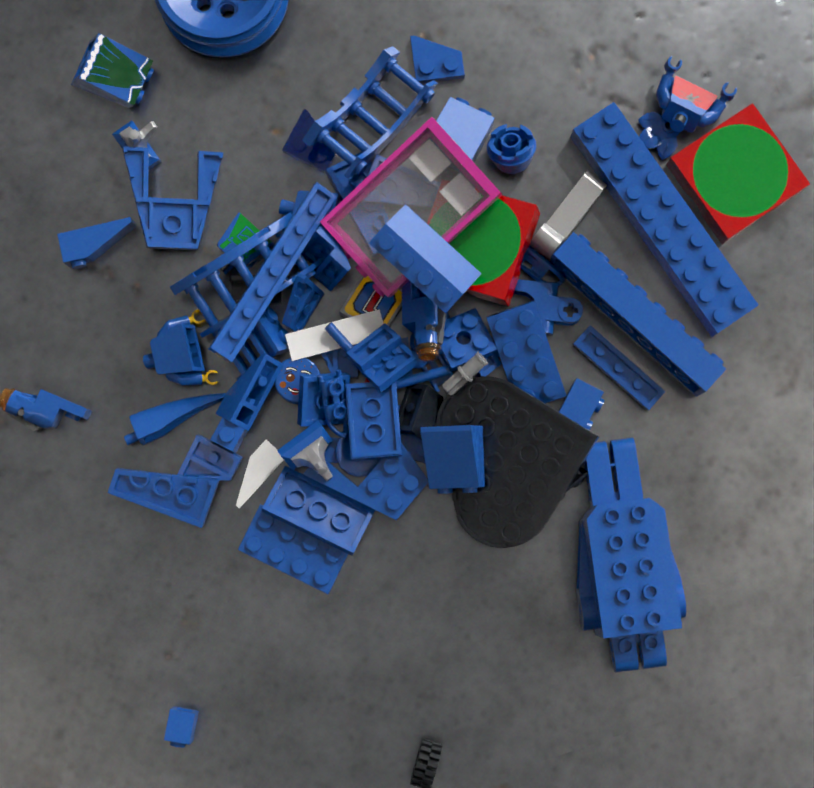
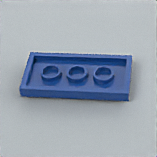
[486,301,567,403]
[262,466,375,556]
[238,504,348,594]

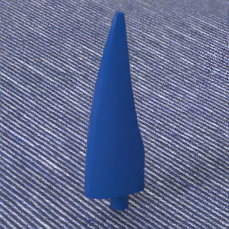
[124,393,226,445]

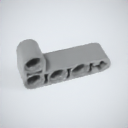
[530,170,607,261]

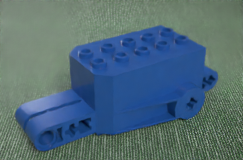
[576,437,686,673]

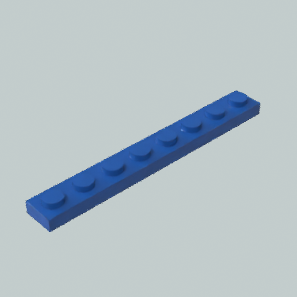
[208,182,337,363]

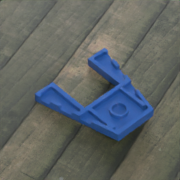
[123,146,223,250]
[303,442,428,520]

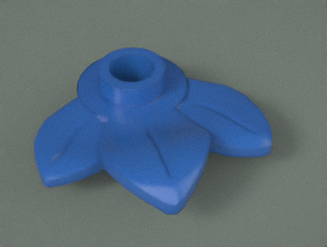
[638,112,680,160]

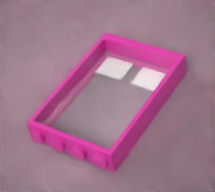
[320,117,502,297]

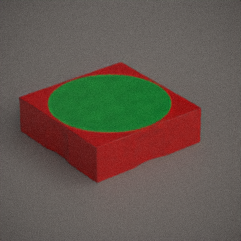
[666,103,810,245]
[427,179,540,307]

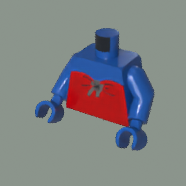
[656,56,737,133]

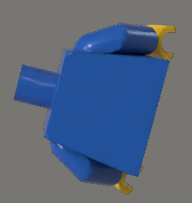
[143,309,219,386]

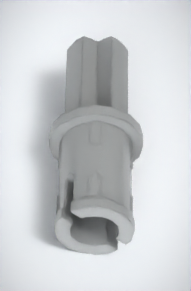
[442,352,488,395]

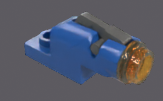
[402,280,446,361]
[0,388,92,432]

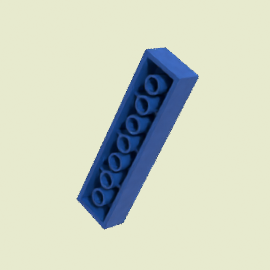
[550,232,726,397]

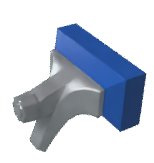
[112,120,161,170]
[277,420,333,481]

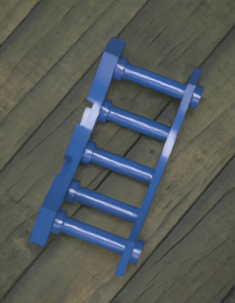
[302,46,438,178]
[170,212,322,338]

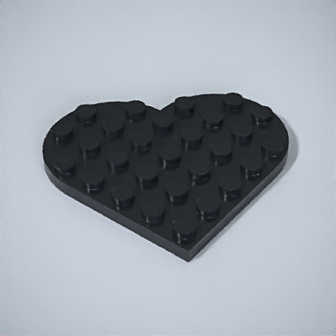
[436,376,599,548]

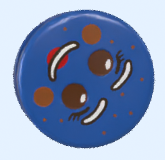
[274,358,320,404]

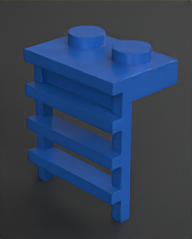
[213,305,289,380]

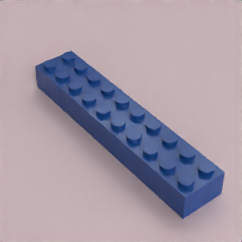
[570,102,758,337]

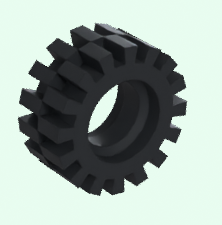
[410,739,443,788]

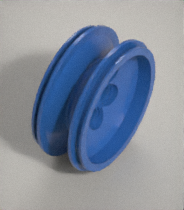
[155,0,289,57]

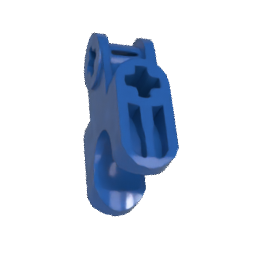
[514,279,583,336]

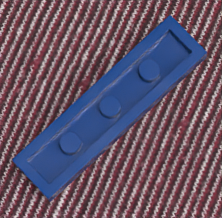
[573,325,666,411]

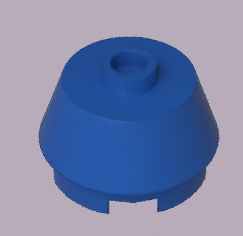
[487,124,536,174]

